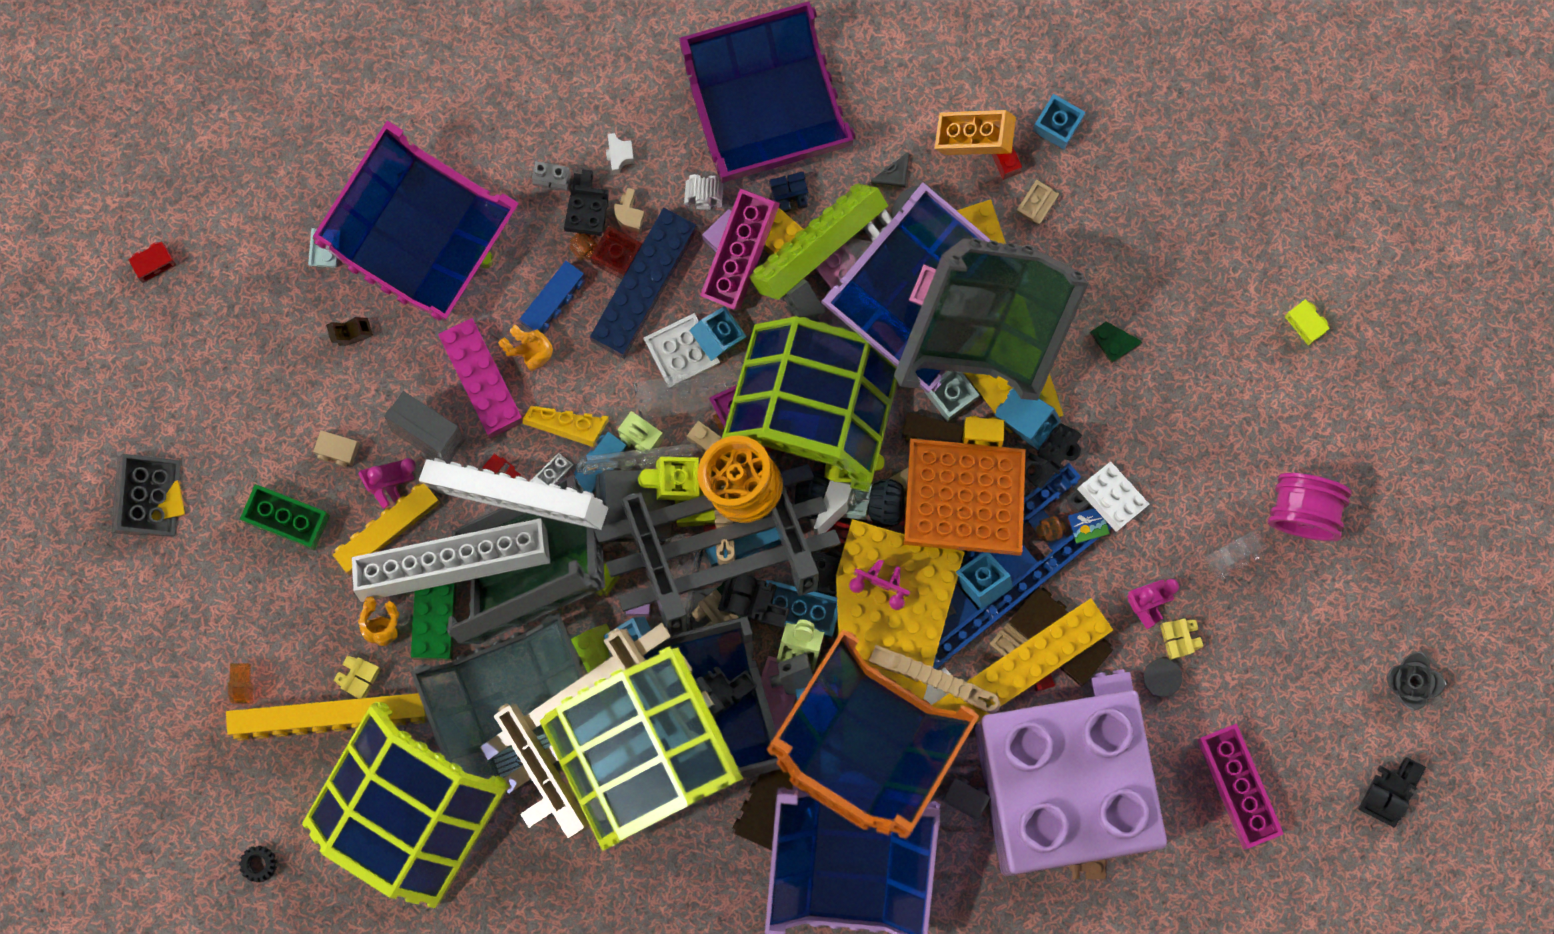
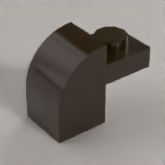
[326,317,373,346]

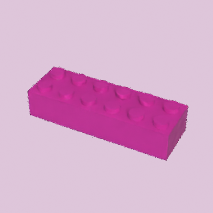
[700,189,780,310]
[438,318,523,439]
[1197,723,1284,850]

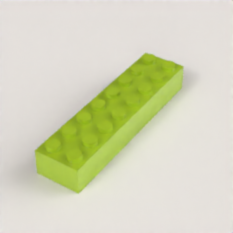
[749,183,888,300]

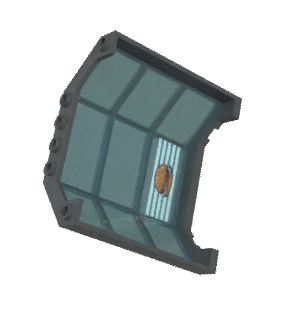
[411,613,612,807]

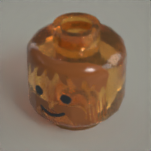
[569,233,597,260]
[1036,516,1066,543]

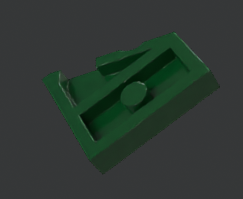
[1090,321,1142,364]

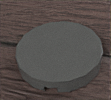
[1143,658,1182,697]

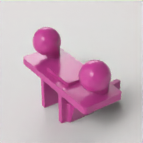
[358,458,416,509]
[849,560,910,610]
[1127,579,1179,629]

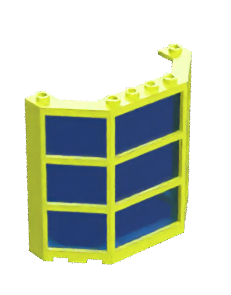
[302,701,510,909]

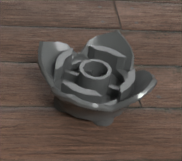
[1387,651,1447,711]

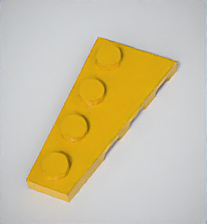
[523,406,609,447]

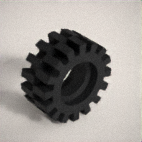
[239,846,277,882]

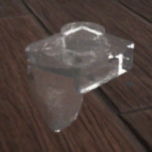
[396,602,413,634]

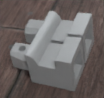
[532,161,571,191]

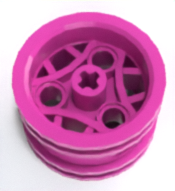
[1268,473,1352,541]

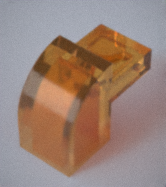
[228,663,254,705]

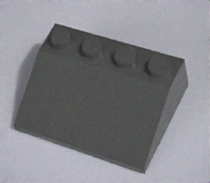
[111,454,181,536]

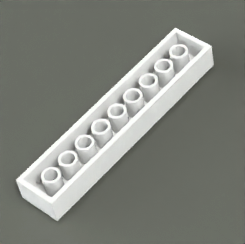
[419,458,608,530]
[352,518,550,602]

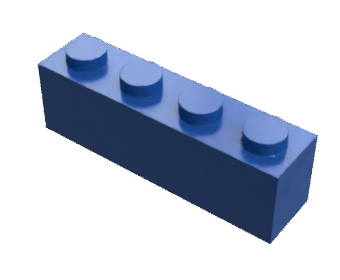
[519,261,585,334]

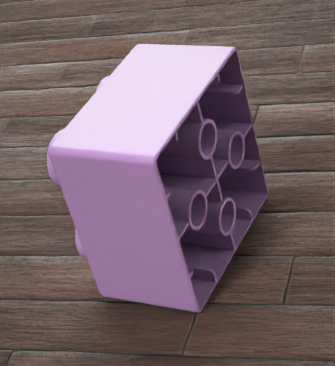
[974,690,1167,876]

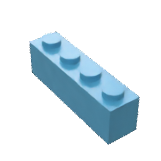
[574,432,627,494]

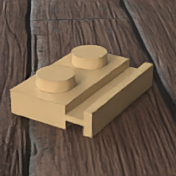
[1016,179,1059,226]
[989,623,1028,657]

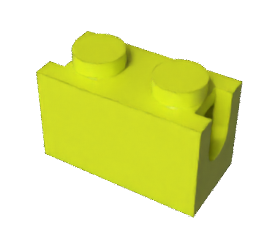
[1285,299,1330,346]

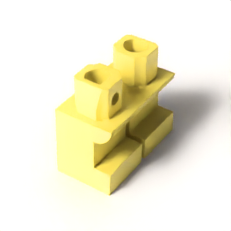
[1160,618,1203,660]
[334,656,381,699]

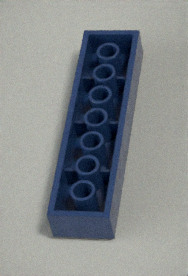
[590,207,697,359]

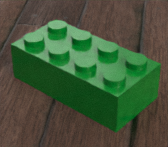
[240,484,330,551]
[411,583,457,661]

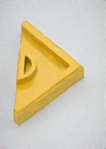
[151,480,185,521]

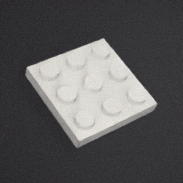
[644,313,720,389]
[1078,462,1149,532]

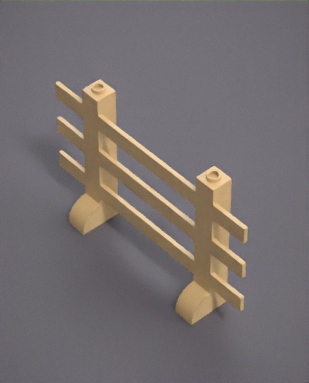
[480,623,714,838]

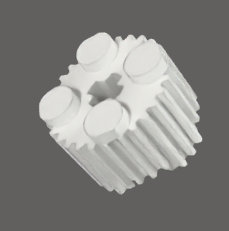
[684,174,723,210]

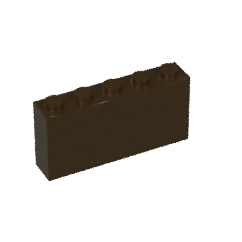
[1008,587,1113,687]
[732,750,817,851]

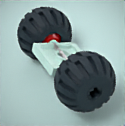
[795,471,905,527]

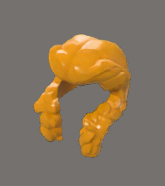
[498,324,553,371]
[358,596,400,646]

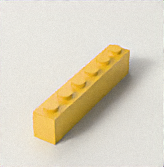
[333,483,440,575]

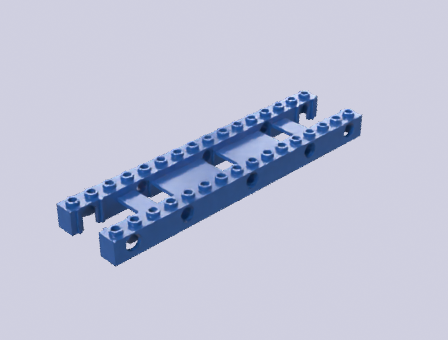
[830,463,1112,670]

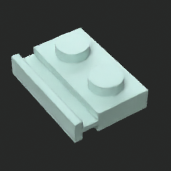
[308,228,340,268]

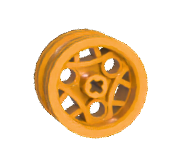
[697,435,783,523]

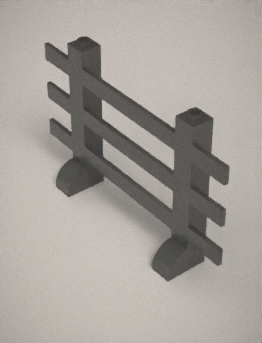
[594,454,841,636]

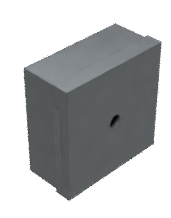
[384,391,464,464]
[596,470,671,542]

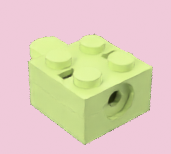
[618,411,664,458]
[776,620,824,671]

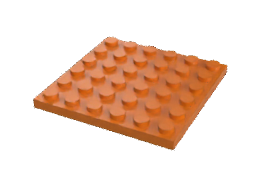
[904,438,1026,556]

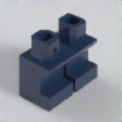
[769,171,809,213]

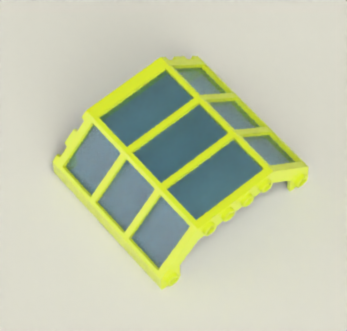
[540,647,743,851]

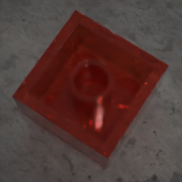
[590,226,642,280]

